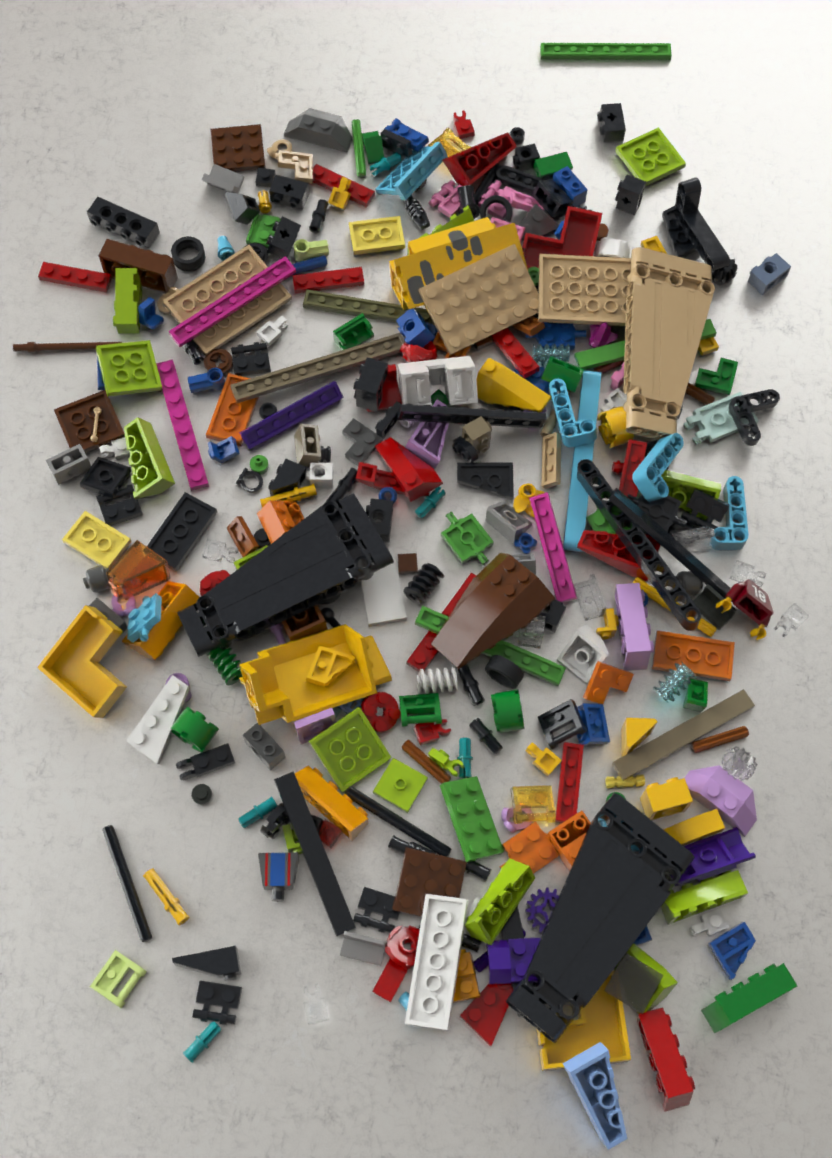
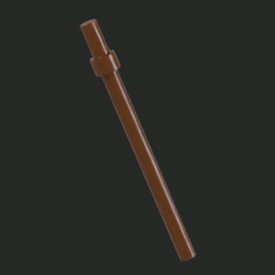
[13,342,122,353]

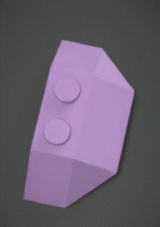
[685,765,757,836]

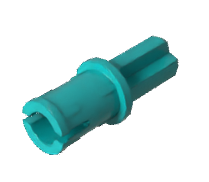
[370,153,402,176]
[415,486,446,518]
[457,737,473,778]
[238,796,278,828]
[183,1022,221,1063]

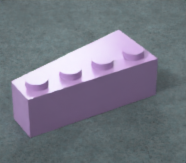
[614,583,654,671]

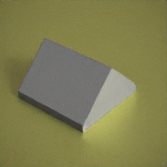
[485,500,533,544]

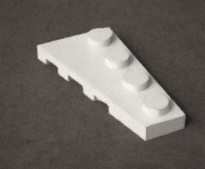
[126,675,190,764]

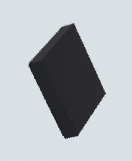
[79,457,131,498]

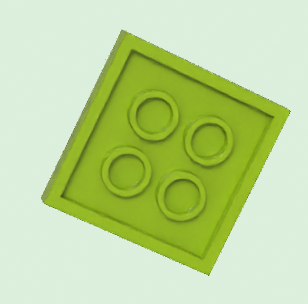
[615,127,686,186]
[96,340,162,397]
[309,707,392,792]

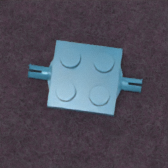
[127,593,162,642]

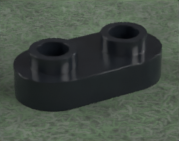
[452,436,479,463]

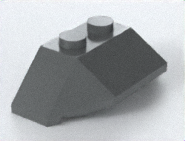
[284,108,353,152]

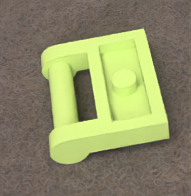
[90,950,147,1009]

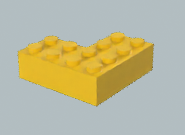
[37,605,127,718]
[537,970,631,1071]

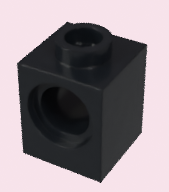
[513,143,540,171]

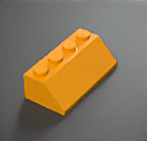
[122,581,199,660]
[295,766,369,841]

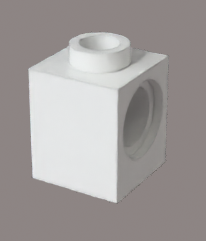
[306,463,334,488]

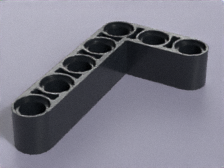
[674,177,730,271]

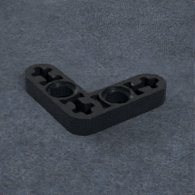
[729,389,780,446]

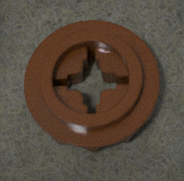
[204,349,233,375]

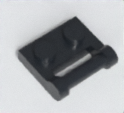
[96,484,143,526]
[538,699,587,749]

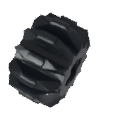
[712,255,738,285]

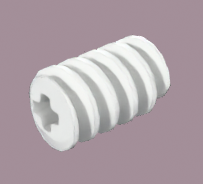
[417,667,458,694]

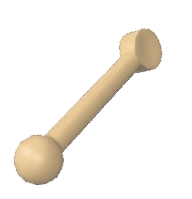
[90,407,102,442]

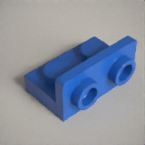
[576,703,610,747]

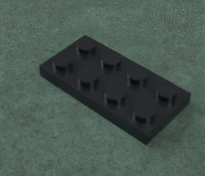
[143,492,217,572]

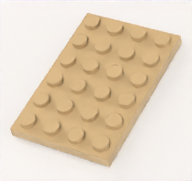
[418,244,539,355]
[163,245,292,356]
[538,254,631,326]

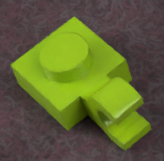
[428,748,464,777]

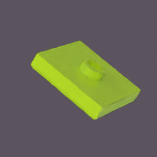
[373,758,428,813]

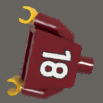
[716,579,774,640]

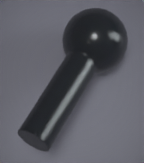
[321,607,340,628]

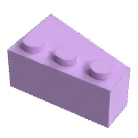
[405,399,449,469]

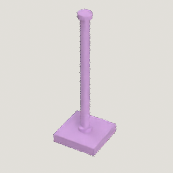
[270,624,336,744]

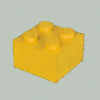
[640,777,693,821]

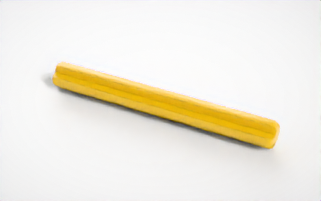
[633,577,717,637]

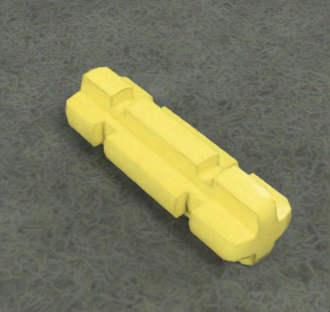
[605,774,645,788]

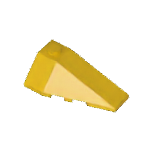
[476,358,552,412]

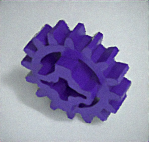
[525,887,559,933]

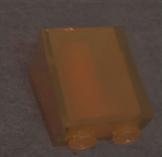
[106,540,171,600]

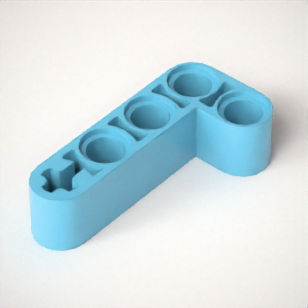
[549,379,597,447]
[632,433,684,502]
[709,476,749,550]

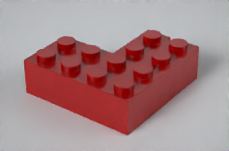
[522,206,603,269]

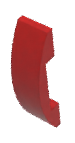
[356,462,429,496]

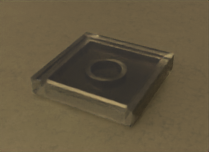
[604,953,664,1014]

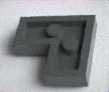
[342,418,382,466]

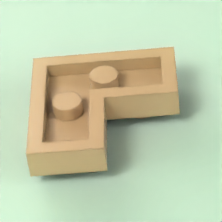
[278,150,313,184]

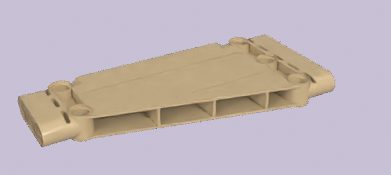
[623,247,715,440]

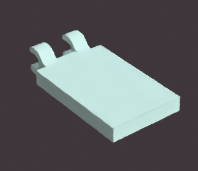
[683,392,759,445]

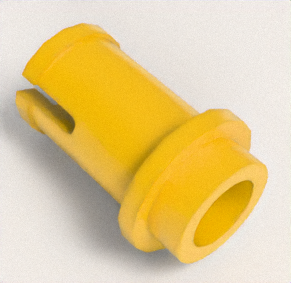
[258,190,272,213]

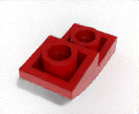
[372,958,408,1002]

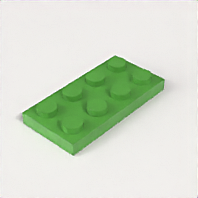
[440,776,504,863]

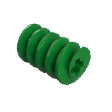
[206,648,242,686]

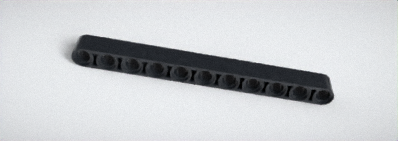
[577,459,701,631]

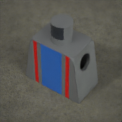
[258,852,299,902]

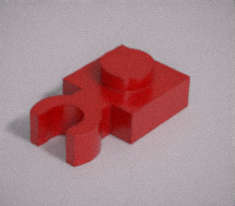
[453,110,475,139]
[413,719,451,745]

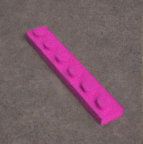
[530,492,577,603]

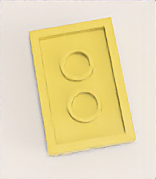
[349,216,405,255]
[62,511,132,570]

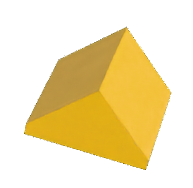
[621,718,658,757]

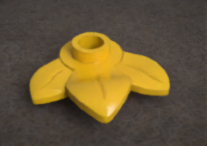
[513,483,545,518]

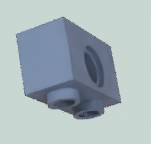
[748,253,791,295]

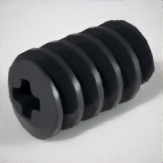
[403,563,444,605]

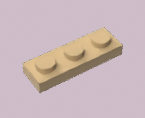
[541,432,562,489]

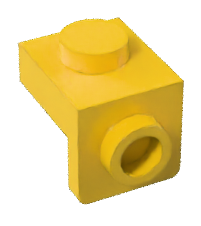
[596,608,619,640]

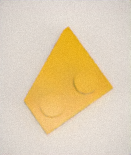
[306,645,355,687]

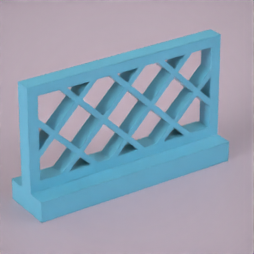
[375,142,448,200]

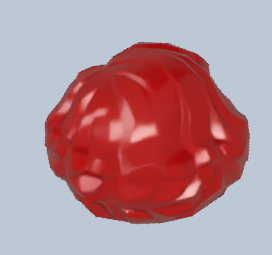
[400,341,438,363]

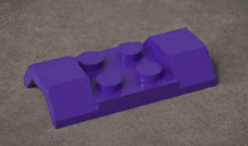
[669,827,756,886]
[486,938,541,985]

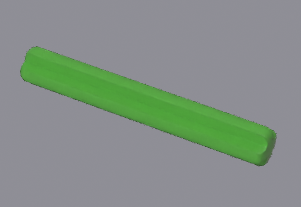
[351,119,366,177]

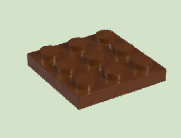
[211,124,266,172]
[54,390,125,453]
[392,848,467,917]

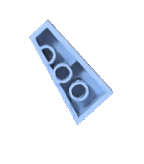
[562,1042,627,1150]

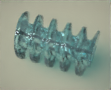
[532,344,570,367]
[653,661,697,702]

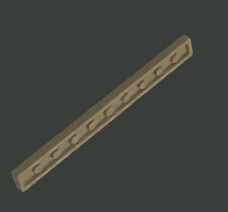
[230,333,405,403]

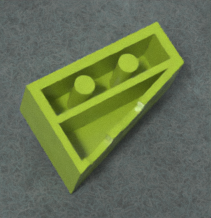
[113,268,143,334]

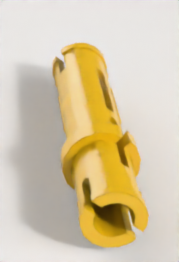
[260,484,317,508]
[143,868,190,926]

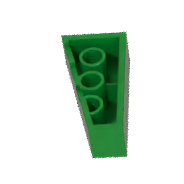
[701,963,797,1034]

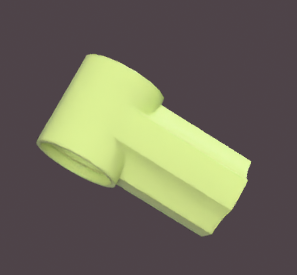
[294,239,329,262]

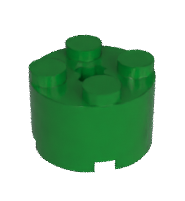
[491,689,525,732]
[170,707,219,753]

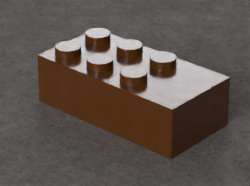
[98,239,178,294]

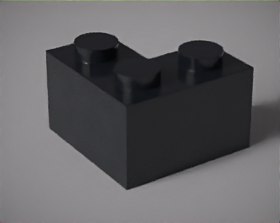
[353,357,388,412]

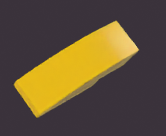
[663,809,725,846]

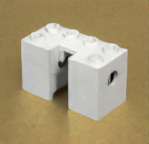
[397,356,478,406]

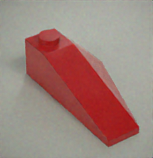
[577,530,661,582]

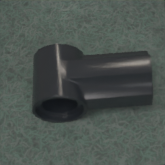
[457,185,480,219]

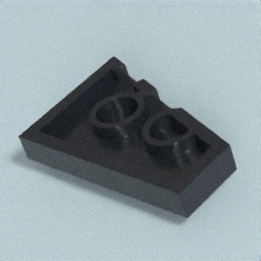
[662,206,696,258]
[457,462,514,500]

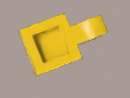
[328,177,352,210]
[525,742,562,776]

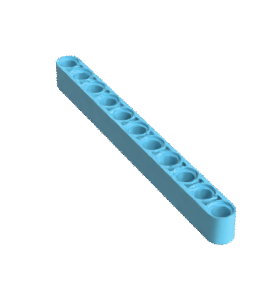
[563,370,601,552]

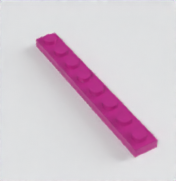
[169,256,296,347]
[156,359,209,491]

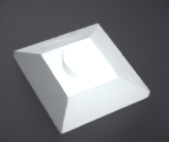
[557,625,609,683]

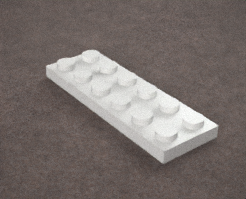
[405,894,468,1031]

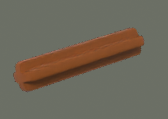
[691,726,749,753]
[402,740,451,784]

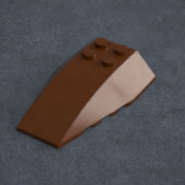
[431,553,555,669]

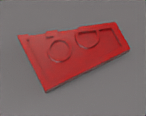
[460,984,513,1047]

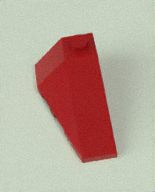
[375,437,443,502]

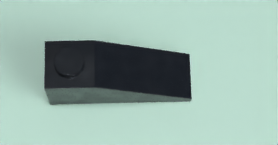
[172,946,241,981]

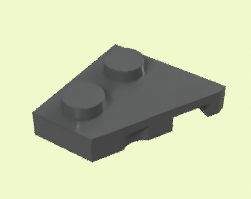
[519,204,559,241]

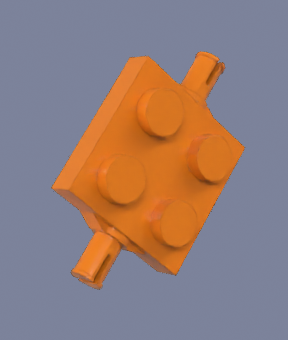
[499,821,559,874]

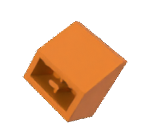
[257,500,305,544]
[548,811,591,872]

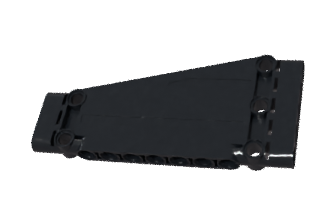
[177,493,394,657]
[506,793,695,1043]

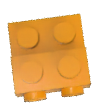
[453,949,480,1003]

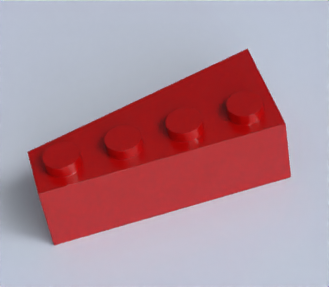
[442,132,517,186]
[637,1007,695,1112]

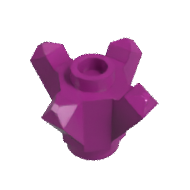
[588,322,618,348]

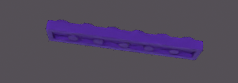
[240,381,344,450]

